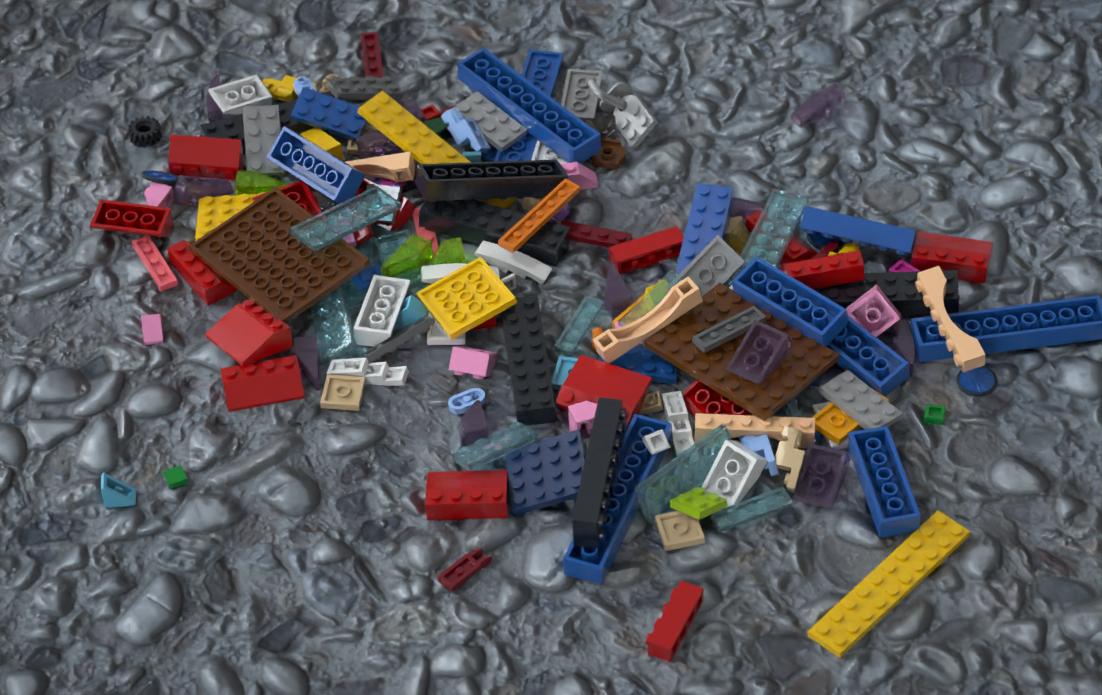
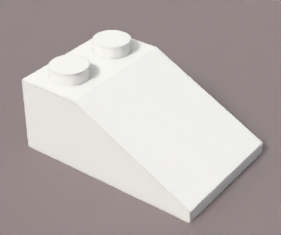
[209,75,272,115]
[701,440,768,512]

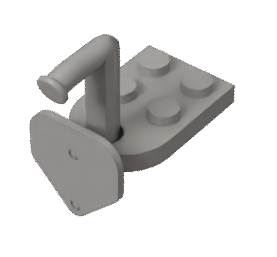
[586,77,658,149]

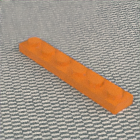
[498,179,580,253]

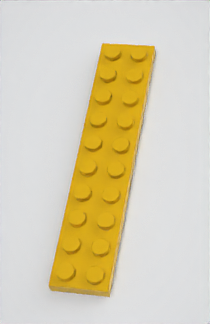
[357,91,516,209]
[808,510,970,658]

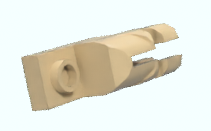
[775,426,805,493]

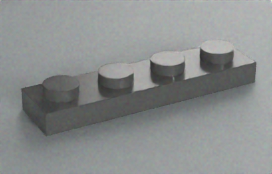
[692,306,766,353]
[361,316,434,363]

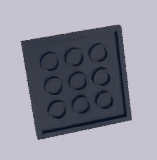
[505,429,586,516]

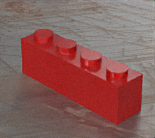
[609,226,684,275]
[645,581,704,662]

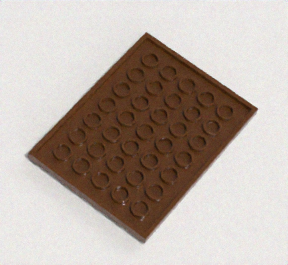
[189,187,370,324]
[645,283,840,421]

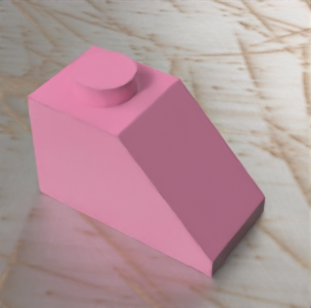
[560,162,599,190]
[144,182,174,208]

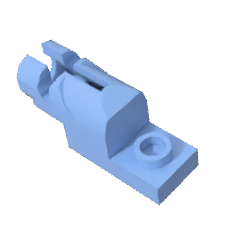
[441,108,491,152]
[739,434,778,476]

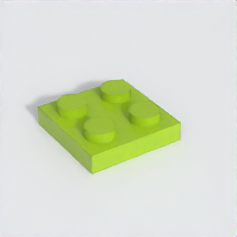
[670,487,727,520]

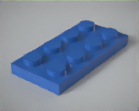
[290,87,367,142]
[599,346,677,384]

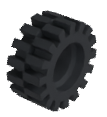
[128,116,162,148]

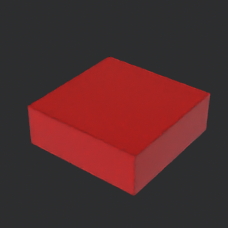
[417,104,441,122]

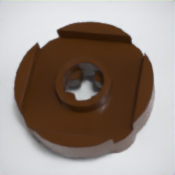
[590,139,626,170]

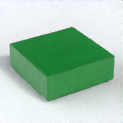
[924,404,946,425]
[163,465,188,489]

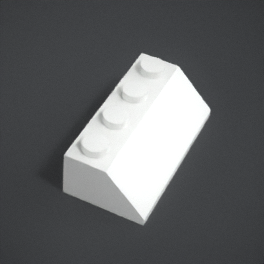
[353,275,411,347]

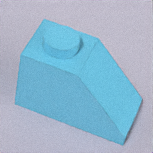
[394,295,428,328]

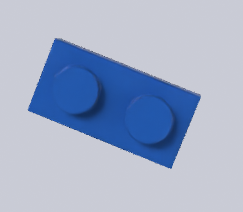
[351,265,387,290]

